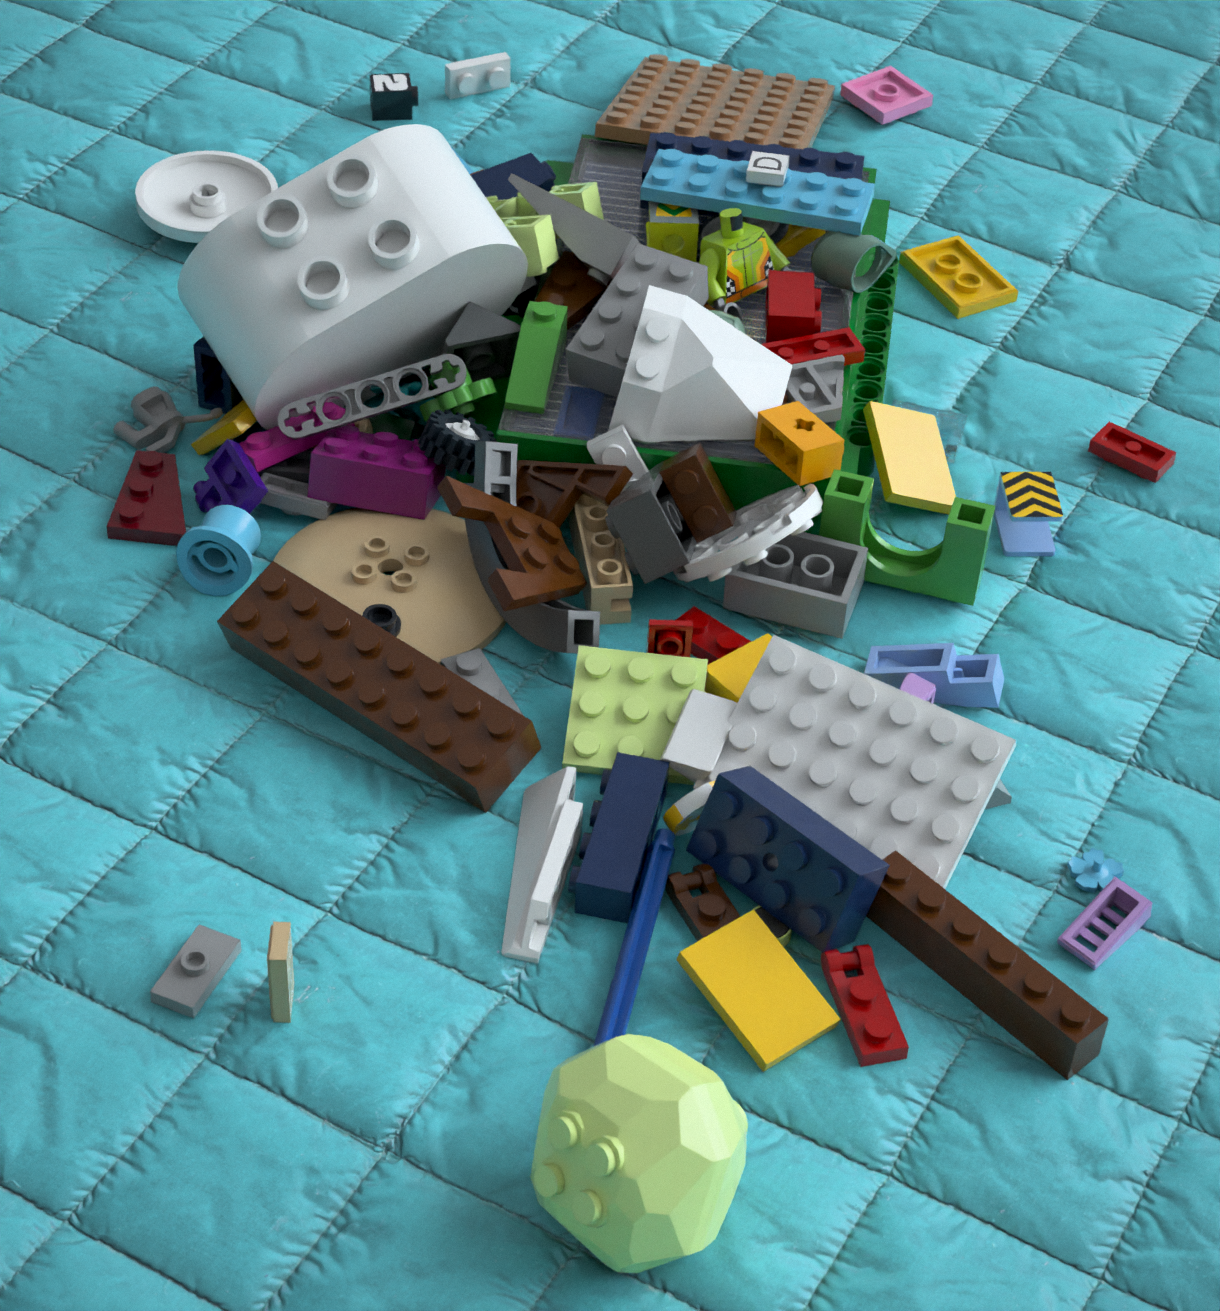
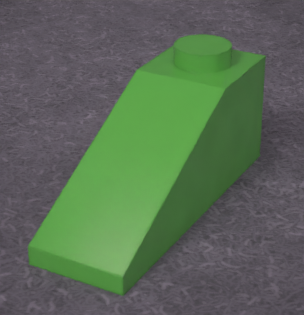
[505,301,568,414]

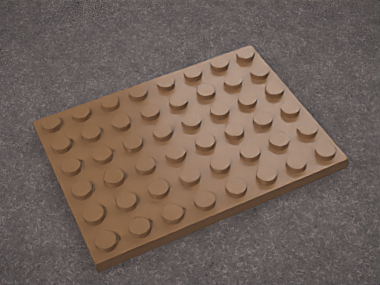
[595,54,835,149]

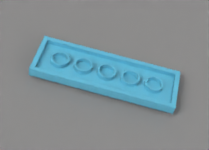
[640,149,875,236]

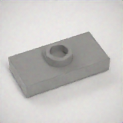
[260,473,338,520]
[150,924,241,1018]

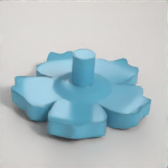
[1067,848,1124,893]

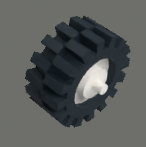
[418,410,497,476]

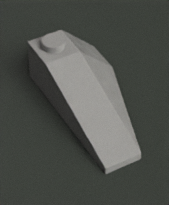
[508,173,640,286]

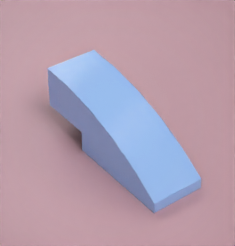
[864,643,1004,708]

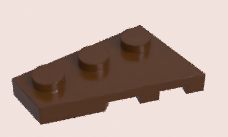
[534,250,611,330]

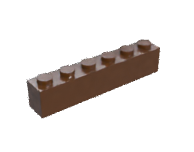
[866,850,1109,1080]

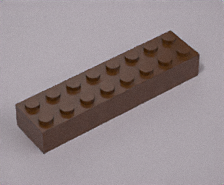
[217,561,542,813]

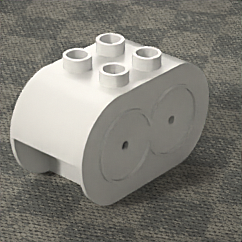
[177,124,528,430]

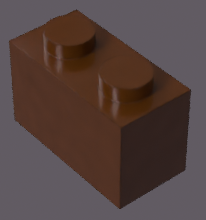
[659,443,737,543]

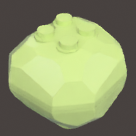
[530,1034,748,1273]

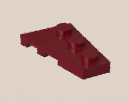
[106,450,186,546]

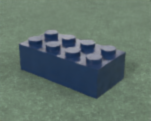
[686,766,890,953]

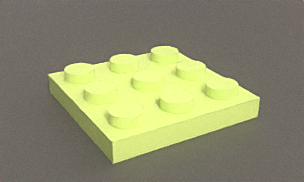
[562,645,708,785]

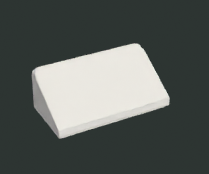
[660,689,737,783]

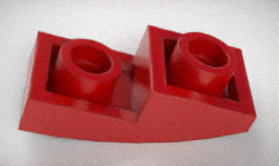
[646,619,693,657]

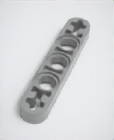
[277,354,467,440]

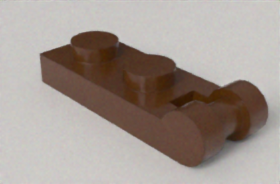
[665,863,741,941]

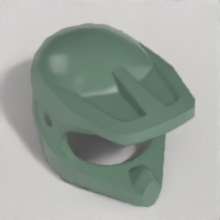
[811,231,897,293]

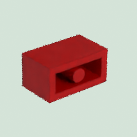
[765,270,822,343]

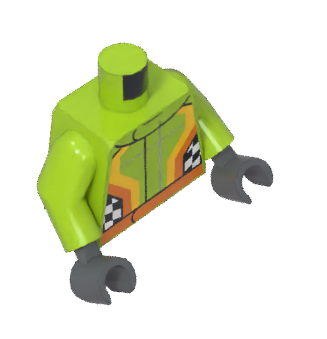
[699,208,805,320]

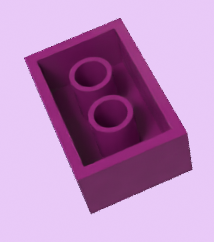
[307,425,446,520]

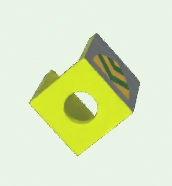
[646,201,699,262]

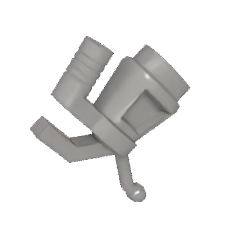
[113,386,223,453]

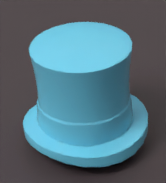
[176,505,261,596]

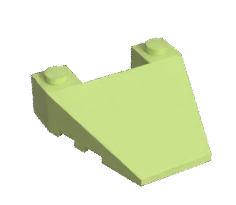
[486,182,604,277]

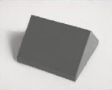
[443,302,521,383]

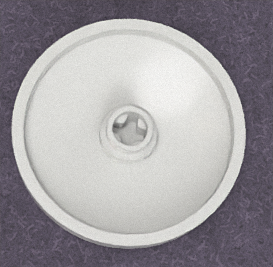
[135,151,278,243]

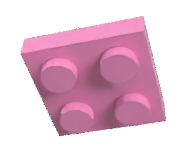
[840,66,933,125]

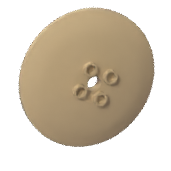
[273,507,506,664]

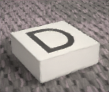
[746,151,789,187]

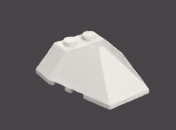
[608,285,792,445]

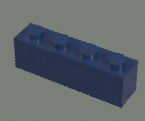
[568,752,670,924]

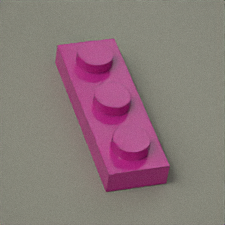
[239,402,355,472]

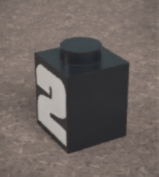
[370,73,418,121]

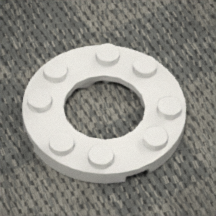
[673,484,823,583]

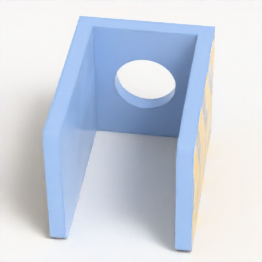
[994,472,1063,556]

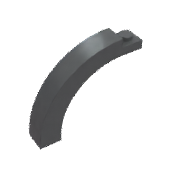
[464,441,600,654]

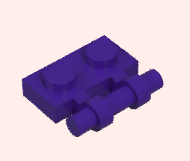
[193,438,268,514]

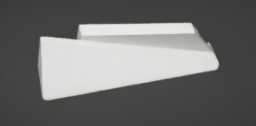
[501,766,583,964]

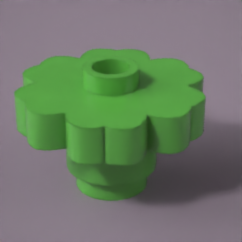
[419,362,498,422]

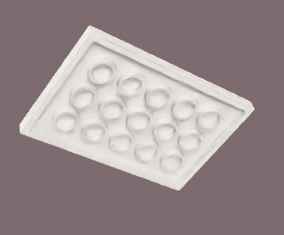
[693,635,1016,889]

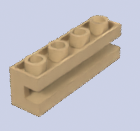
[567,494,633,625]

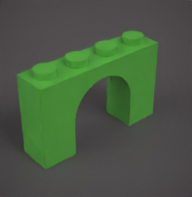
[819,469,996,606]

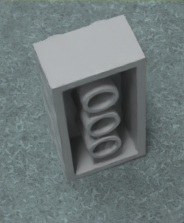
[566,243,709,398]

